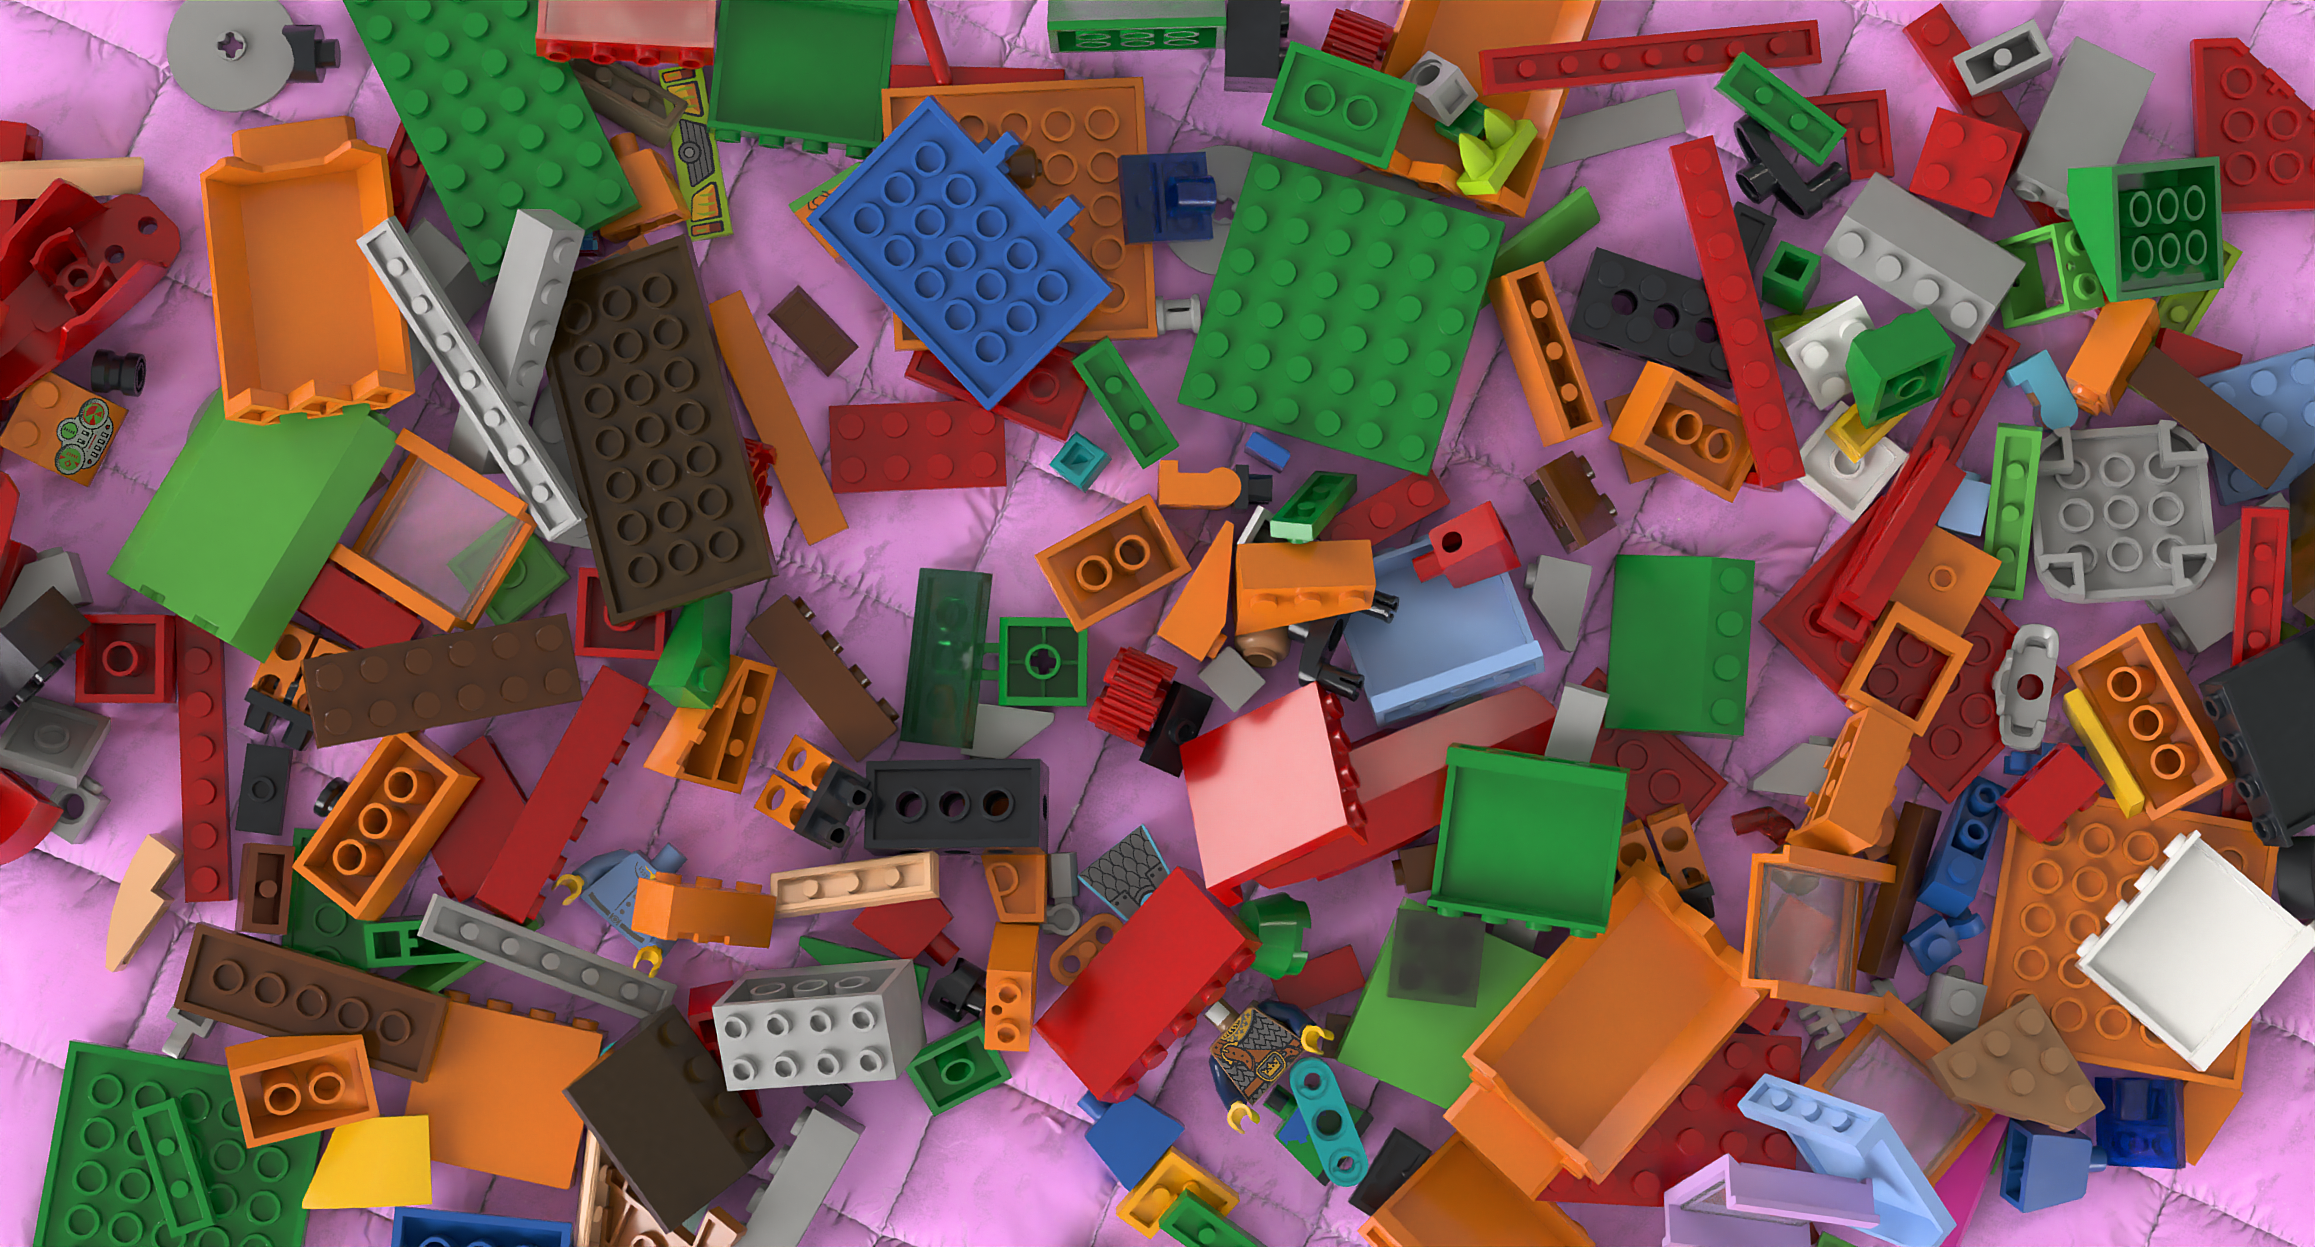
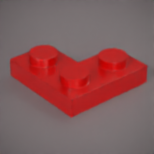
[1804,89,1895,182]

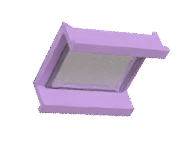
[1662,1153,1880,1247]

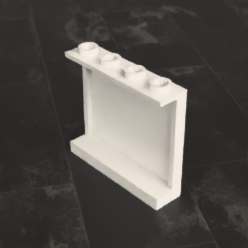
[2074,830,2315,1071]

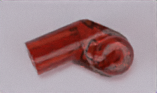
[1730,806,1795,846]

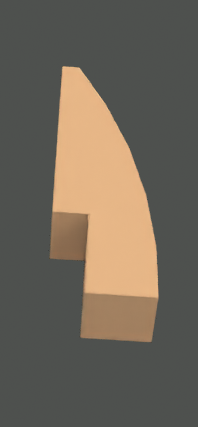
[105,833,184,973]

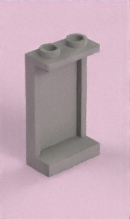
[2006,36,2156,220]
[2144,492,2292,654]

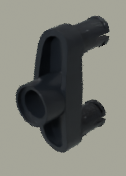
[1734,114,1851,220]
[1288,590,1399,702]

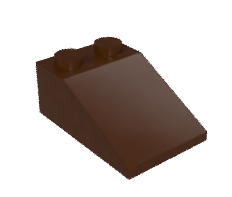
[1523,450,1618,555]

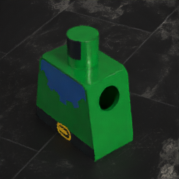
[1263,1083,1374,1187]

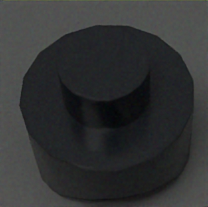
[282,25,341,84]
[928,957,987,1023]

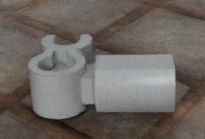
[1039,852,1083,936]

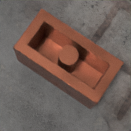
[234,843,295,935]

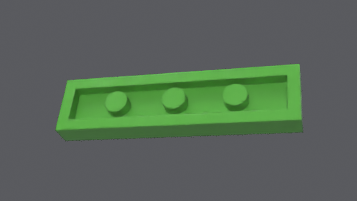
[1983,422,2043,600]

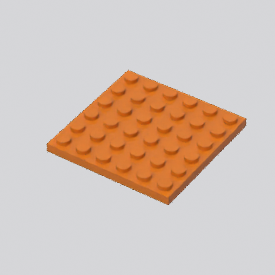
[881,77,1157,352]
[1977,782,2279,1090]

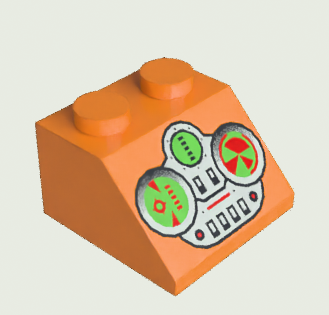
[0,371,129,487]

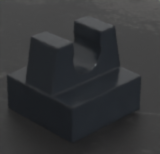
[803,1083,854,1107]

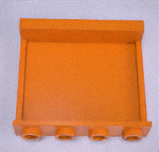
[404,989,609,1190]
[1357,1131,1596,1247]

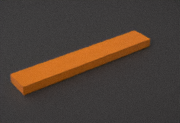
[708,290,849,546]

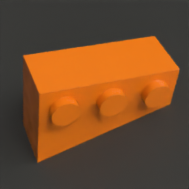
[1230,540,1376,636]
[642,654,778,795]
[1785,706,1914,856]
[631,871,777,949]

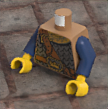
[1203,997,1334,1134]

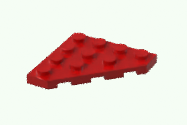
[2190,37,2315,214]

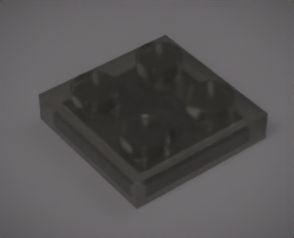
[1386,907,1486,1008]

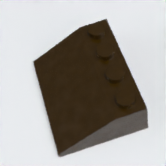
[561,1004,776,1235]

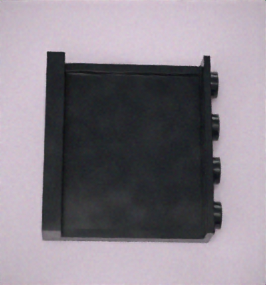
[2198,624,2315,848]

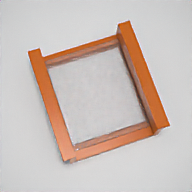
[329,427,537,633]
[1740,845,1897,1015]
[1803,990,1997,1188]

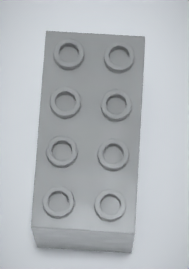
[712,959,927,1091]

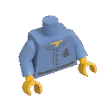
[551,842,688,978]

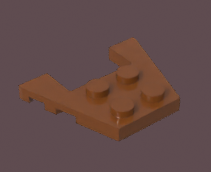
[599,1163,748,1247]

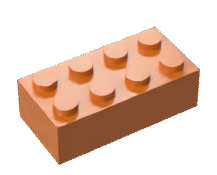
[292,731,480,922]

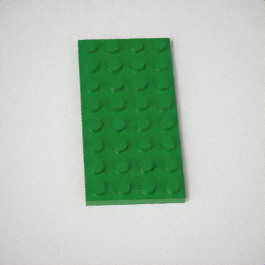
[343,0,642,287]

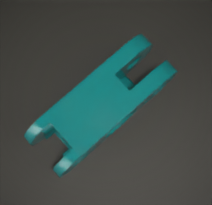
[1289,1056,1369,1187]

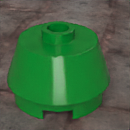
[1238,892,1311,980]

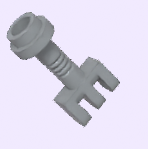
[1797,978,1900,1052]

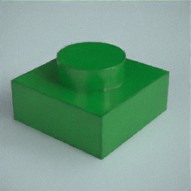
[1435,100,1489,145]

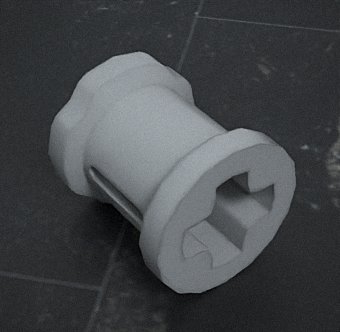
[1155,294,1201,335]

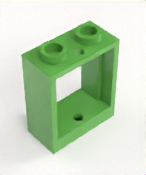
[1994,221,2105,329]

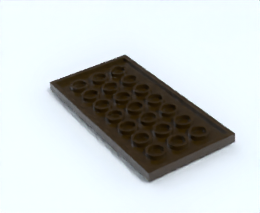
[545,234,779,626]

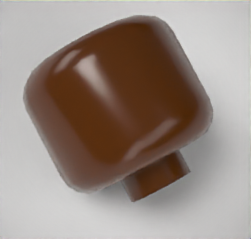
[1005,145,1042,189]

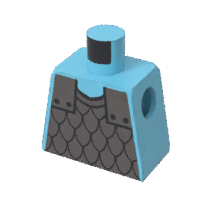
[1077,823,1171,922]

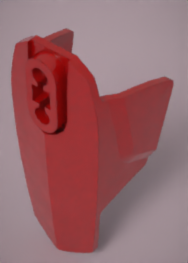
[0,178,182,401]

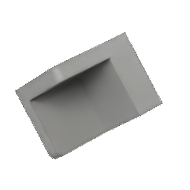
[1197,646,1266,713]

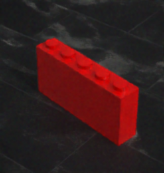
[1033,866,1263,1104]

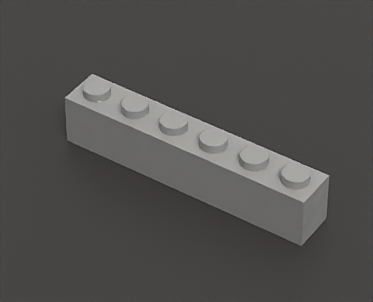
[447,209,585,475]

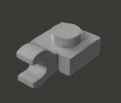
[161,1004,218,1059]

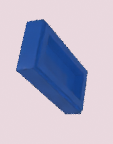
[1243,431,1291,474]

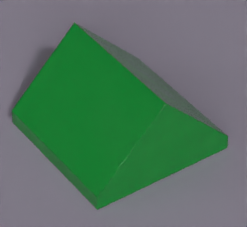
[905,1016,1013,1117]

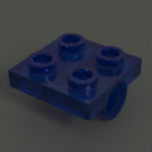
[1117,152,1217,245]
[2095,1076,2186,1169]

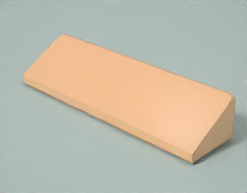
[0,157,144,200]
[574,1127,613,1247]

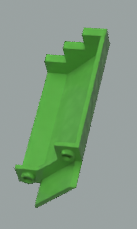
[106,385,398,664]

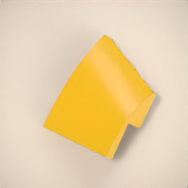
[302,1114,433,1209]

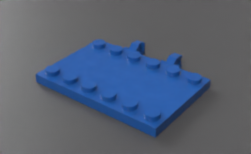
[806,95,1115,411]

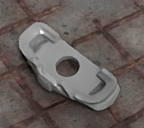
[1992,624,2059,751]

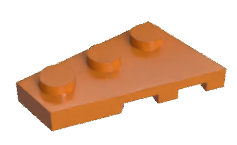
[962,798,1047,924]

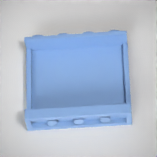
[1343,534,1545,729]
[1737,1073,1957,1247]

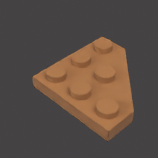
[1925,994,2106,1133]

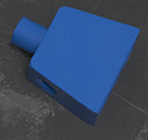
[1077,1089,1185,1192]
[2000,1118,2107,1213]

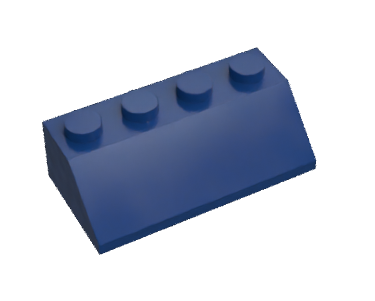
[391,1206,574,1247]

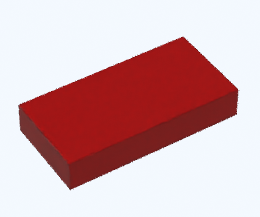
[2154,328,2243,378]
[1270,944,1366,1011]

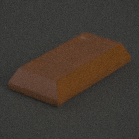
[767,285,859,377]

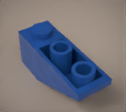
[1916,776,2008,919]

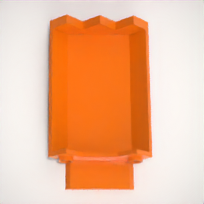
[1353,0,1601,219]
[200,116,416,426]
[1442,858,1770,1201]

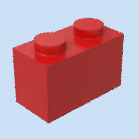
[1995,742,2105,844]

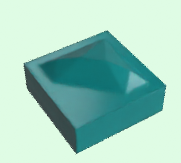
[1049,431,1112,493]

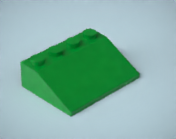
[1047,0,1226,53]
[2067,156,2224,302]
[1603,554,1755,740]

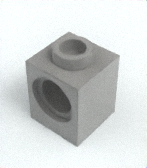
[1401,50,1479,127]
[49,775,111,845]

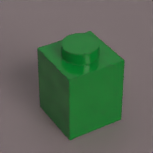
[1761,240,1822,316]

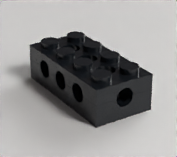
[1567,247,1764,390]
[864,759,1049,856]

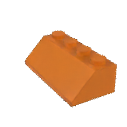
[2066,622,2237,822]

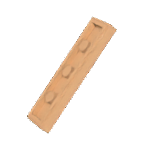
[770,851,939,919]

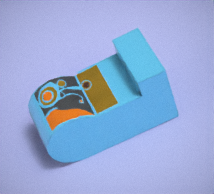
[2003,349,2078,433]

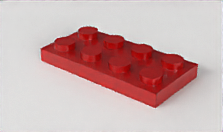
[829,401,1007,494]

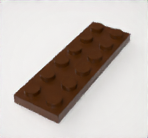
[300,613,583,749]
[173,921,451,1084]

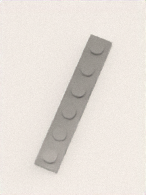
[417,893,678,1019]

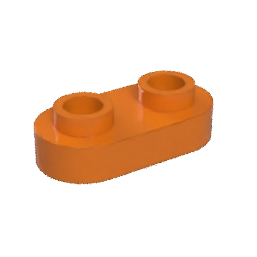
[1050,913,1124,986]

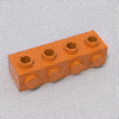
[1487,261,1603,447]

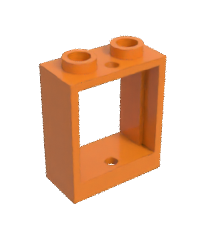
[2066,298,2161,417]
[1838,601,1974,737]
[984,921,1040,1052]

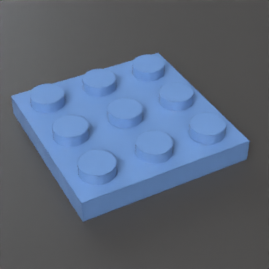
[2197,344,2315,506]

